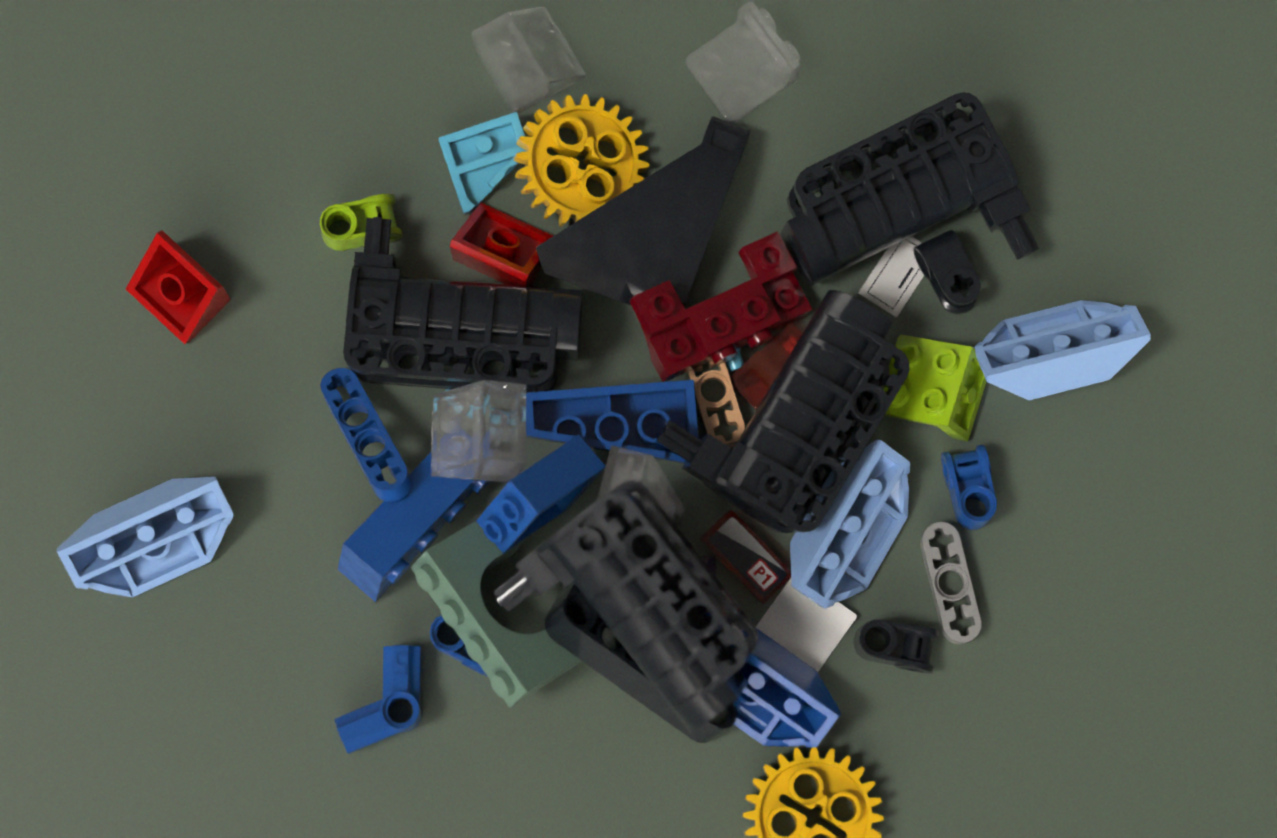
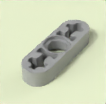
[920,522,981,645]

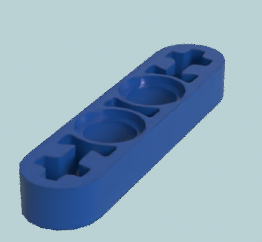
[320,368,412,502]

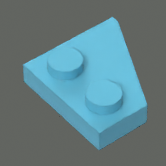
[438,112,526,215]

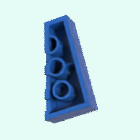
[523,380,698,464]
[337,425,496,602]

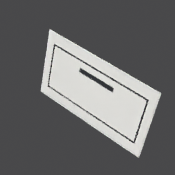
[858,236,924,318]

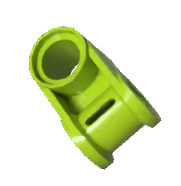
[320,194,403,251]

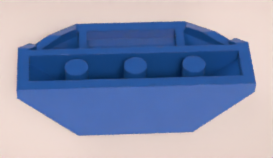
[703,612,841,747]

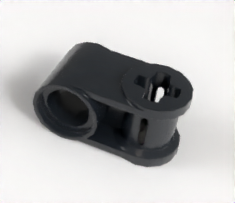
[913,229,981,314]
[853,620,939,674]

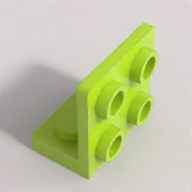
[875,335,987,442]

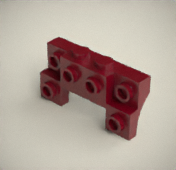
[629,231,812,382]

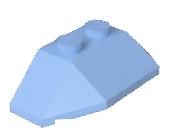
[974,300,1150,400]
[790,439,910,609]
[57,477,234,597]

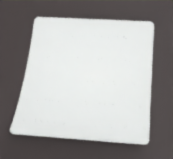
[756,578,857,672]

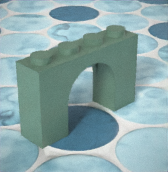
[410,520,582,708]

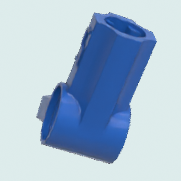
[334,645,422,754]

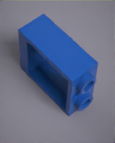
[476,434,606,554]

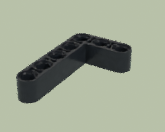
[545,582,737,743]

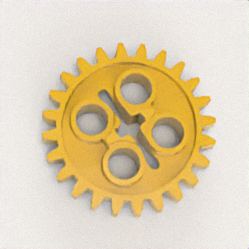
[514,94,649,227]
[742,747,884,838]

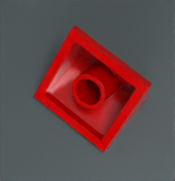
[450,202,553,286]
[126,230,231,344]

